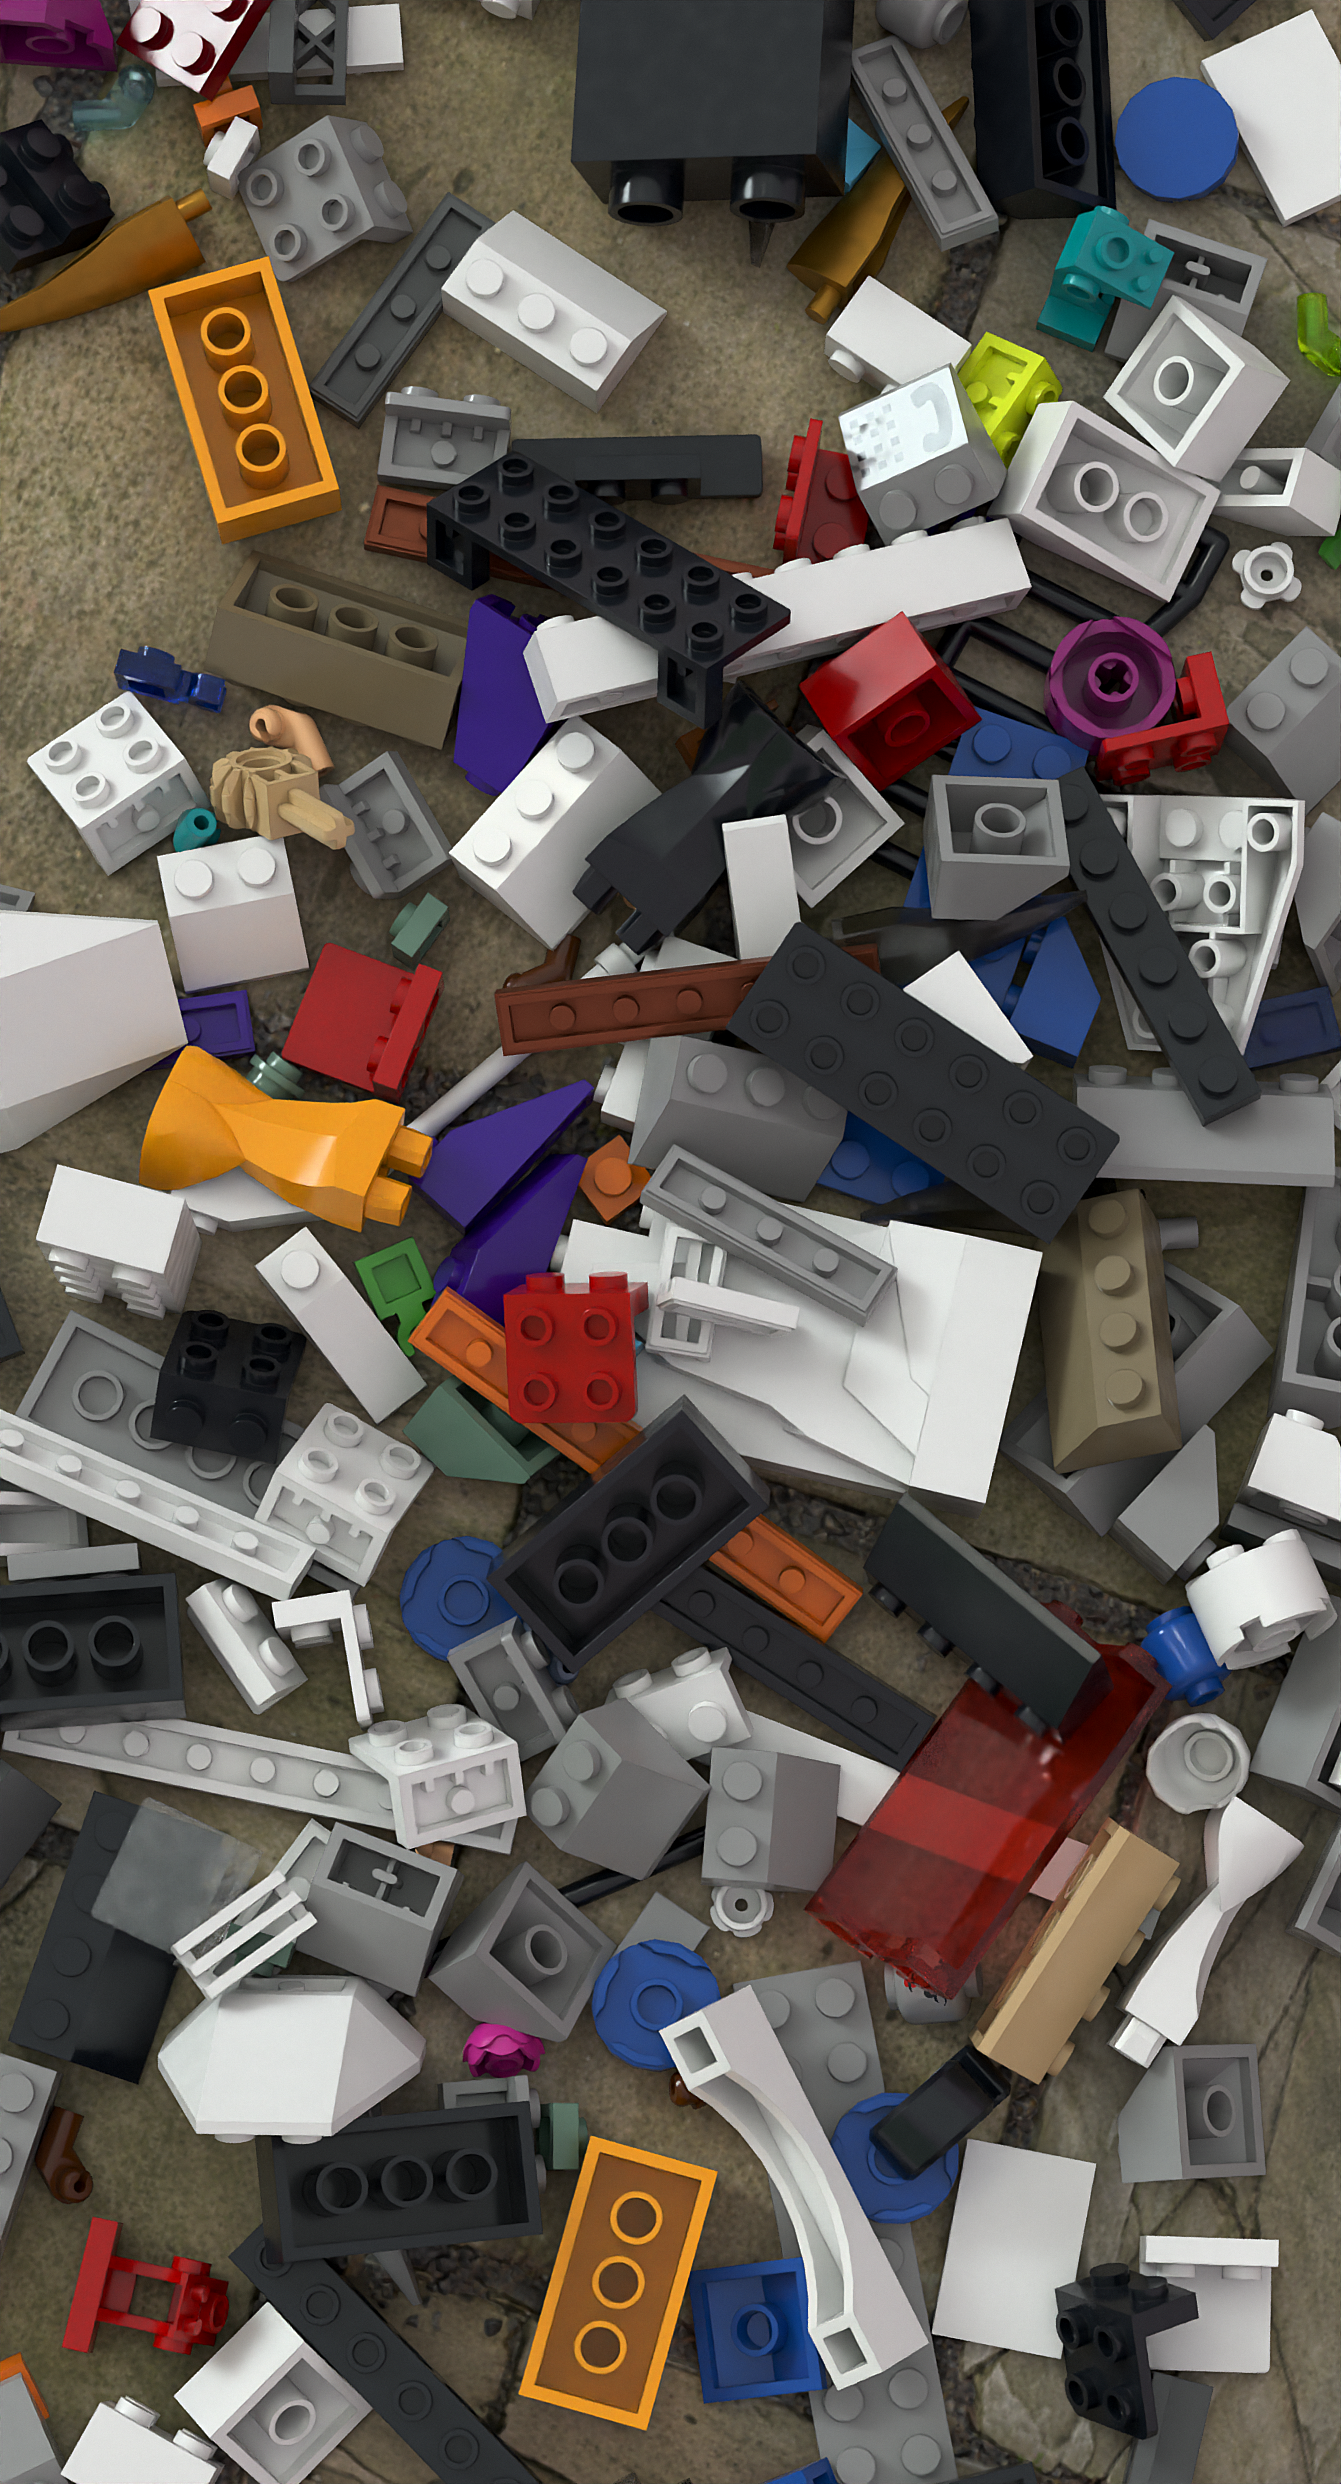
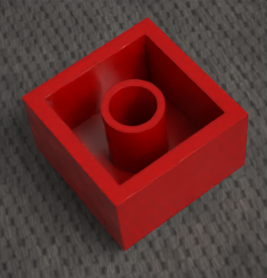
[798,611,983,792]

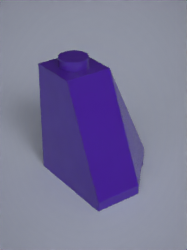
[453,594,569,796]

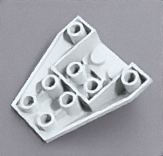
[1099,794,1305,1055]
[0,910,188,1153]
[158,1974,426,2144]

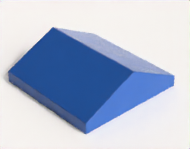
[688,2257,828,2404]

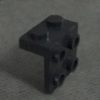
[150,1310,307,1464]
[1055,2263,1199,2440]

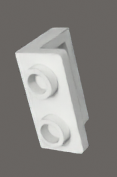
[185,1577,308,1715]
[604,1647,754,1760]

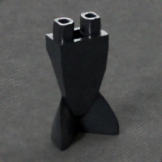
[572,680,847,956]

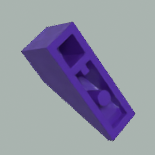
[408,1079,594,1237]
[430,1154,588,1327]

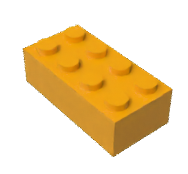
[148,256,342,545]
[518,2136,718,2431]

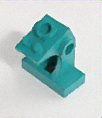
[1036,206,1174,352]

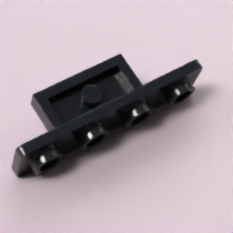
[512,434,763,506]

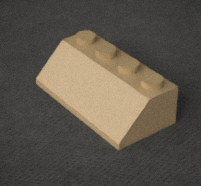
[968,1816,1181,2085]

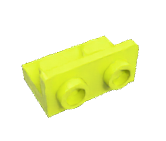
[957,331,1063,470]

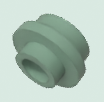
[245,1051,306,1100]

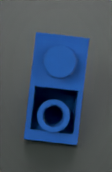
[1001,913,1101,1069]

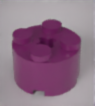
[1043,616,1176,756]

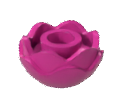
[462,2022,545,2078]

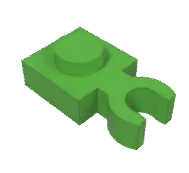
[352,1236,436,1357]

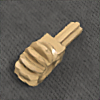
[210,745,355,850]

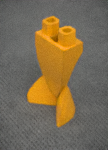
[139,1046,434,1233]

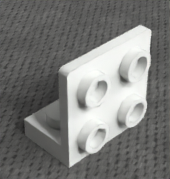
[27,691,212,876]
[254,1403,436,1587]
[272,1590,384,1731]
[348,1704,527,1850]
[1139,2236,1279,2373]

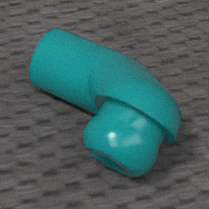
[173,808,221,853]

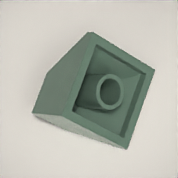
[402,1375,562,1484]

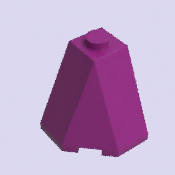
[0,0,118,72]

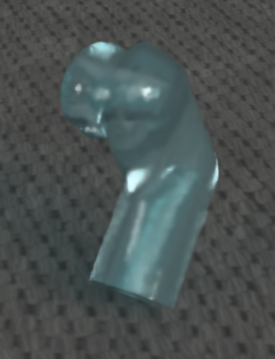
[72,64,155,132]

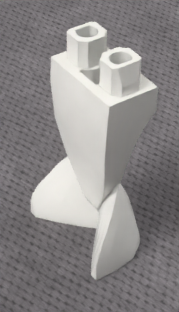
[1106,1796,1304,2068]

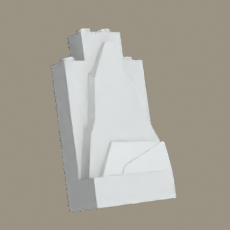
[549,1202,1043,1519]

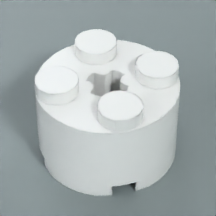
[1185,1529,1338,1670]

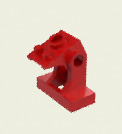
[62,2217,229,2355]

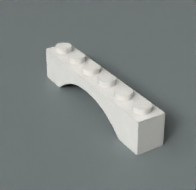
[659,1985,929,2390]

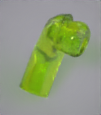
[1296,293,1341,377]

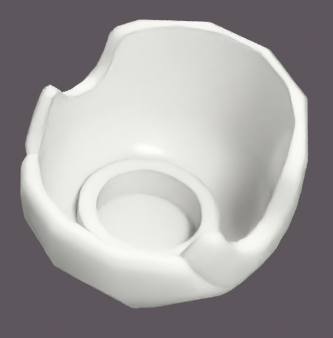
[1146,1713,1251,1815]

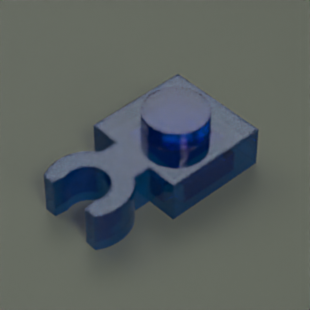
[114,646,227,713]

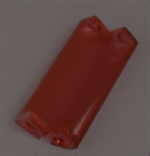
[803,1600,1173,2000]

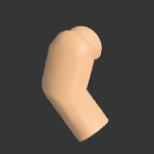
[249,705,335,778]

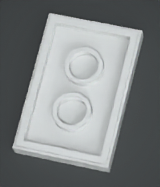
[1200,9,1341,227]
[931,2138,1096,2359]

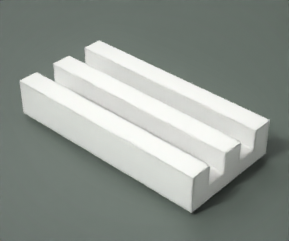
[645,1222,728,1362]
[656,1276,800,1339]
[170,1869,317,2001]

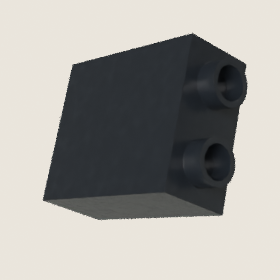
[571,0,855,227]

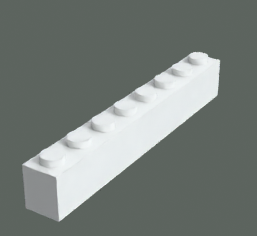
[523,516,1032,723]

